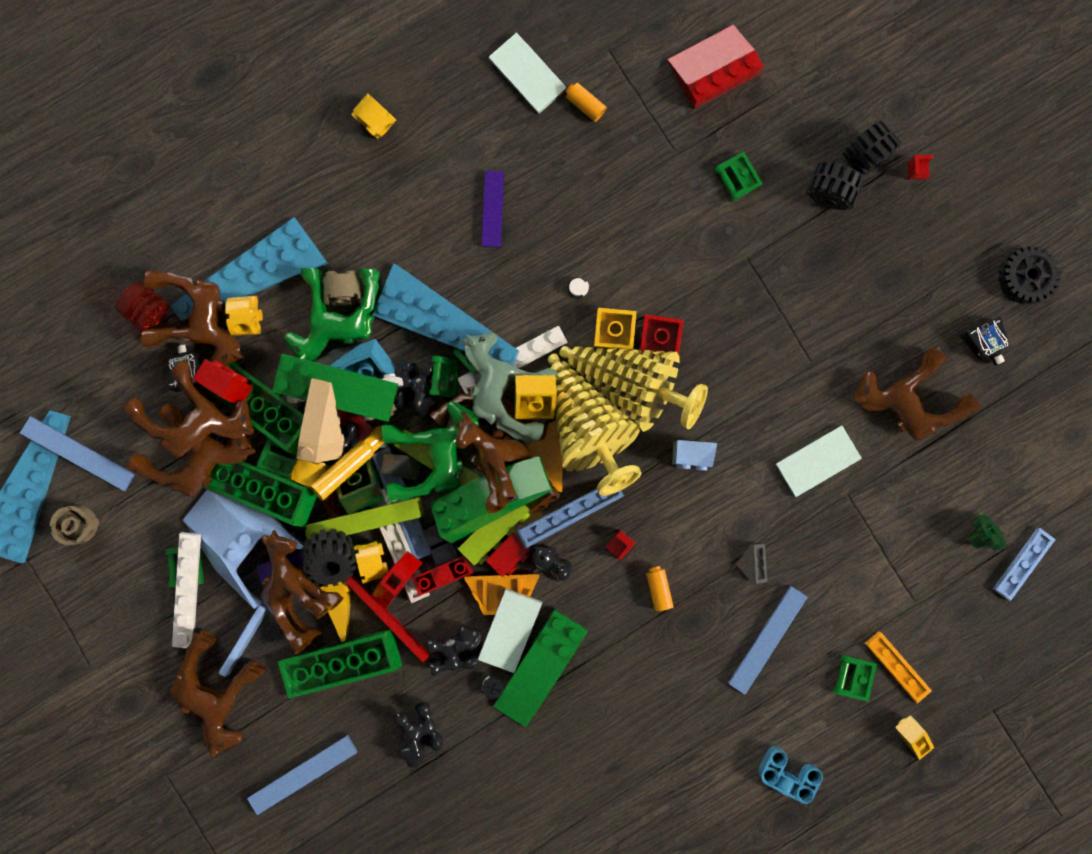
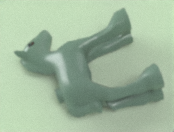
[461,332,556,445]

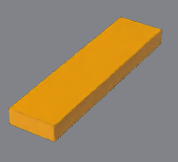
[864,631,932,704]

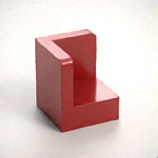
[907,155,933,180]
[606,530,635,561]

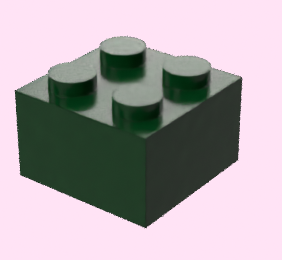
[337,460,384,515]

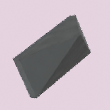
[380,454,421,481]
[736,544,767,584]

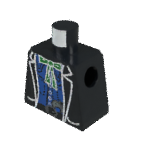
[961,317,1010,366]
[168,345,203,393]

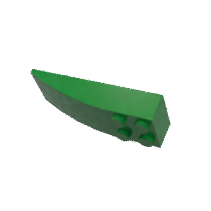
[272,354,398,422]
[206,362,304,456]
[430,456,552,543]
[202,461,317,527]
[493,608,588,728]
[278,629,402,699]

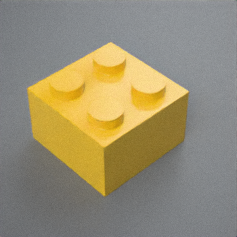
[594,308,637,351]
[514,375,557,419]

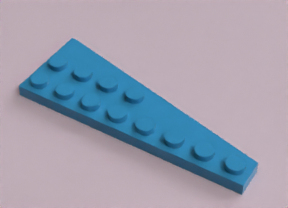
[170,217,328,322]
[372,264,519,366]
[0,410,71,563]

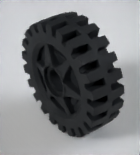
[999,246,1061,304]

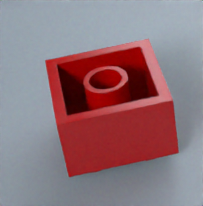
[639,314,684,359]
[193,359,253,404]
[486,531,531,577]

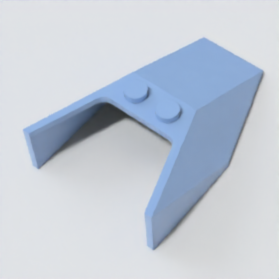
[183,490,305,609]

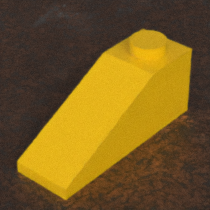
[320,582,351,642]

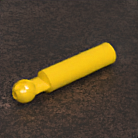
[310,426,385,500]

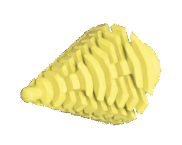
[559,346,708,432]
[548,354,642,496]

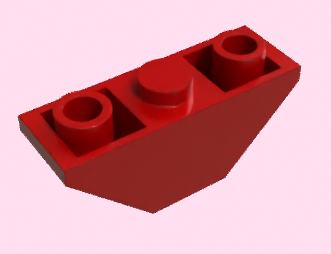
[371,551,423,609]
[412,556,473,596]

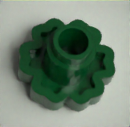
[968,514,1006,551]

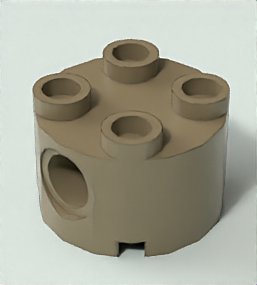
[323,271,362,306]
[50,506,99,545]

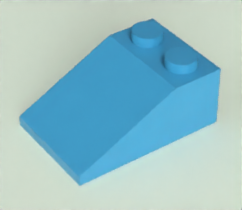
[330,339,396,379]

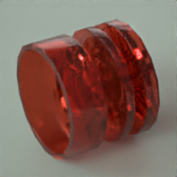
[115,280,170,332]

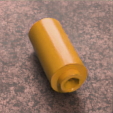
[566,83,607,122]
[646,566,674,612]

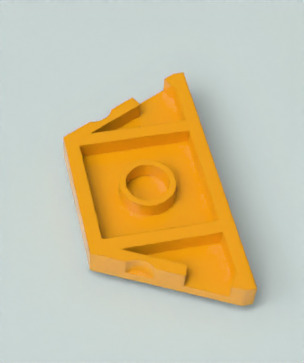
[526,420,563,492]
[465,574,539,615]

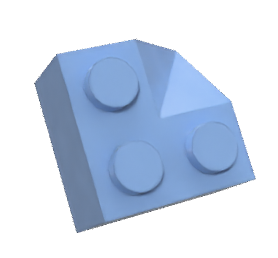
[672,440,717,471]

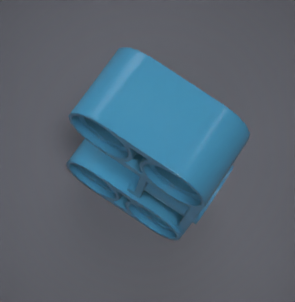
[758,746,823,804]

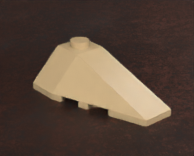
[297,378,344,463]

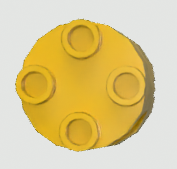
[351,93,396,139]
[226,296,263,336]
[289,458,331,487]
[354,540,388,584]

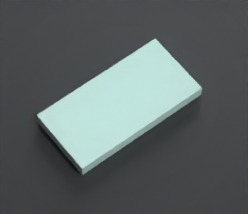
[489,32,567,114]
[775,426,862,497]
[478,588,542,673]

